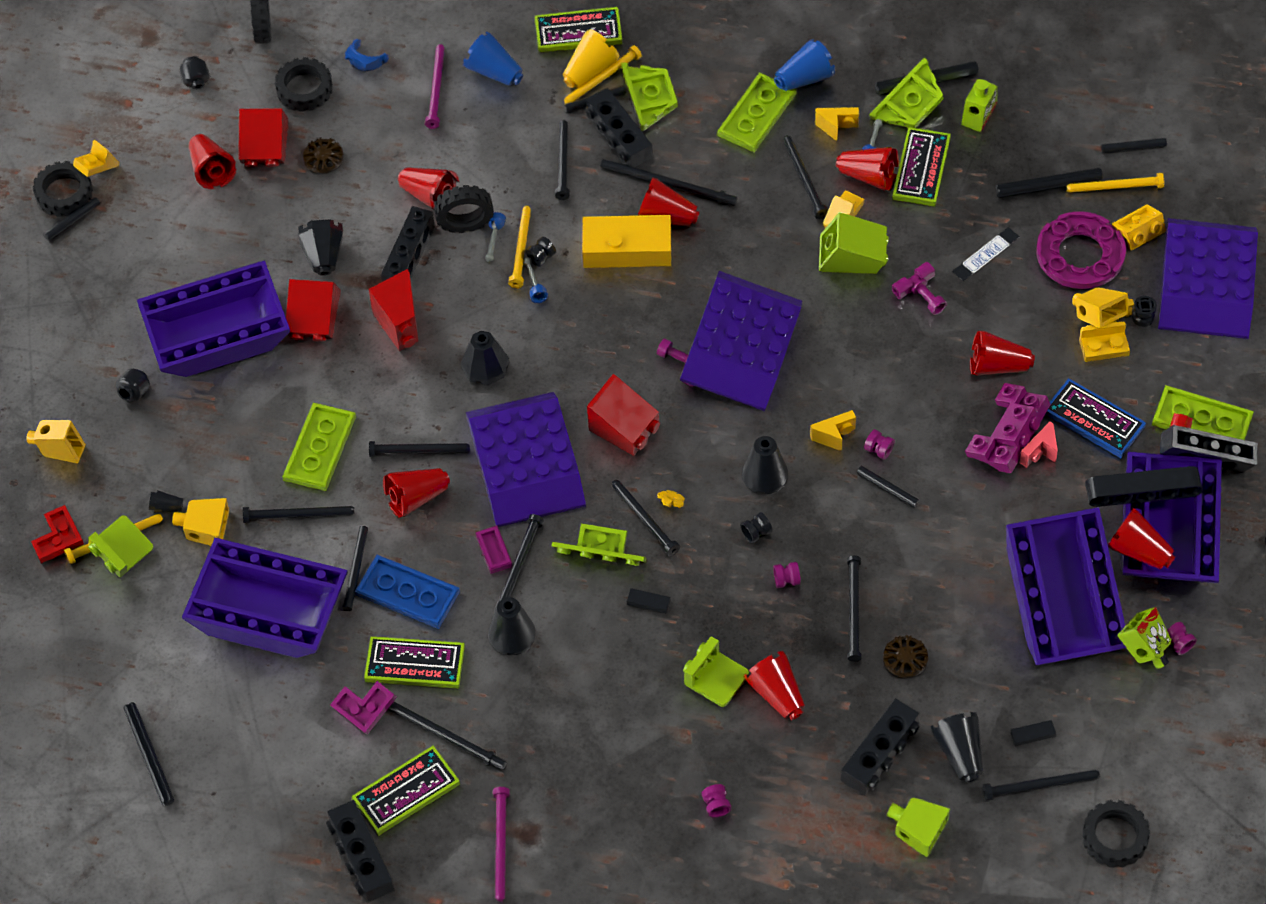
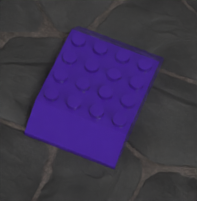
[1158,218,1258,339]
[136,260,290,377]
[680,271,802,411]
[465,392,586,527]
[1121,452,1222,583]
[1006,507,1126,666]
[182,538,348,658]

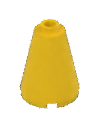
[563,29,619,88]

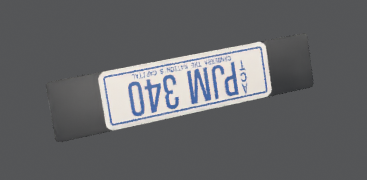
[952,227,1020,281]

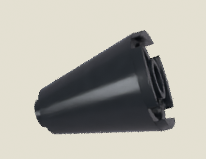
[742,436,788,494]
[488,597,536,655]
[931,712,983,783]

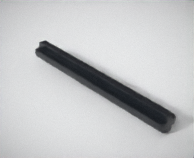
[875,61,979,94]
[996,168,1103,197]
[123,702,174,806]

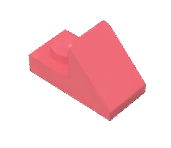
[1020,421,1058,468]

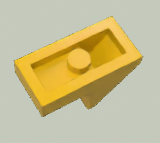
[815,107,859,141]
[73,140,120,177]
[823,190,864,227]
[810,410,856,451]

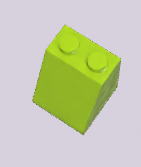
[819,212,889,274]

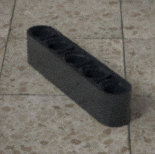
[1085,466,1203,507]

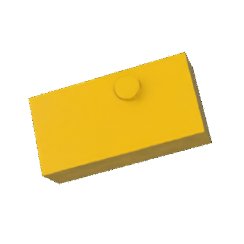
[582,215,671,268]

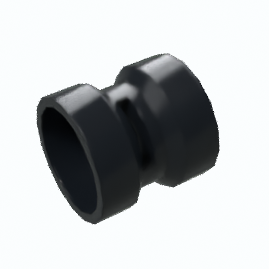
[525,236,556,267]
[1132,296,1157,327]
[740,512,773,544]

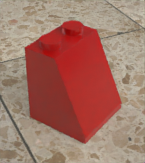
[239,108,288,167]
[368,269,419,351]
[286,279,341,341]
[587,374,660,456]

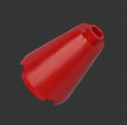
[189,134,237,190]
[836,147,899,190]
[398,167,459,211]
[638,177,700,227]
[970,331,1035,375]
[383,468,450,518]
[1108,508,1175,570]
[744,651,805,720]

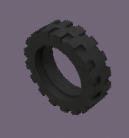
[250,0,271,43]
[275,57,333,112]
[33,161,93,217]
[434,185,494,233]
[1082,800,1150,868]

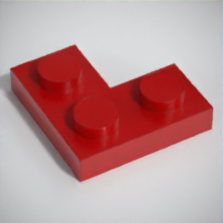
[31,505,84,563]

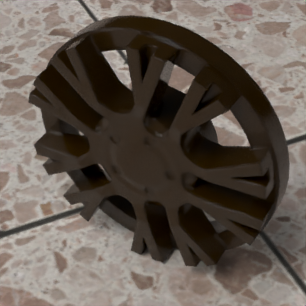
[303,137,344,173]
[883,635,928,678]

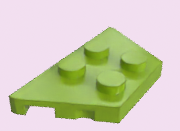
[869,58,943,128]
[621,63,678,131]

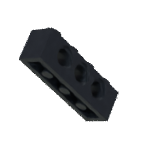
[585,87,653,167]
[381,206,435,282]
[1160,425,1258,472]
[841,698,921,795]
[326,800,395,903]

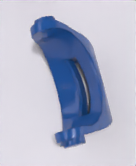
[345,39,389,71]

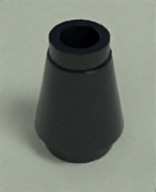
[149,490,183,513]

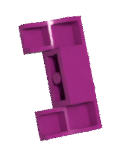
[965,383,1051,473]

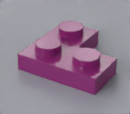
[330,681,397,735]

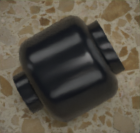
[179,56,210,89]
[116,368,150,402]

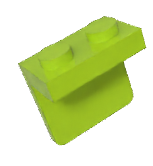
[88,515,153,578]
[683,636,749,707]

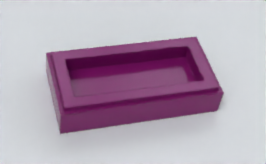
[475,525,512,574]

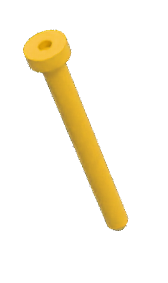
[564,45,642,104]
[1067,173,1164,193]
[508,206,531,288]
[64,514,163,565]

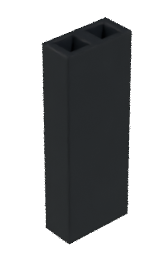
[627,588,671,614]
[1010,720,1056,746]

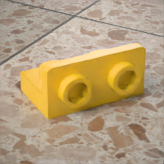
[1112,204,1166,250]
[1079,321,1130,362]

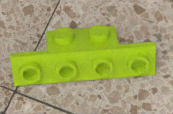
[552,523,647,566]

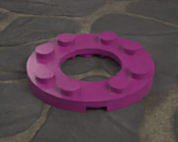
[1036,211,1126,289]

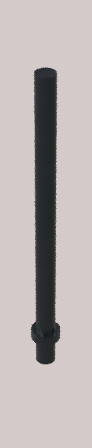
[601,159,738,205]
[388,702,507,770]

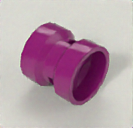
[864,429,895,460]
[773,562,801,588]
[1167,622,1197,655]
[702,784,732,818]

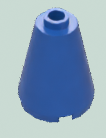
[463,31,523,86]
[774,39,835,91]

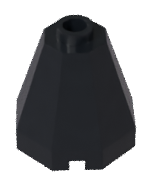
[298,219,343,276]
[461,331,510,385]

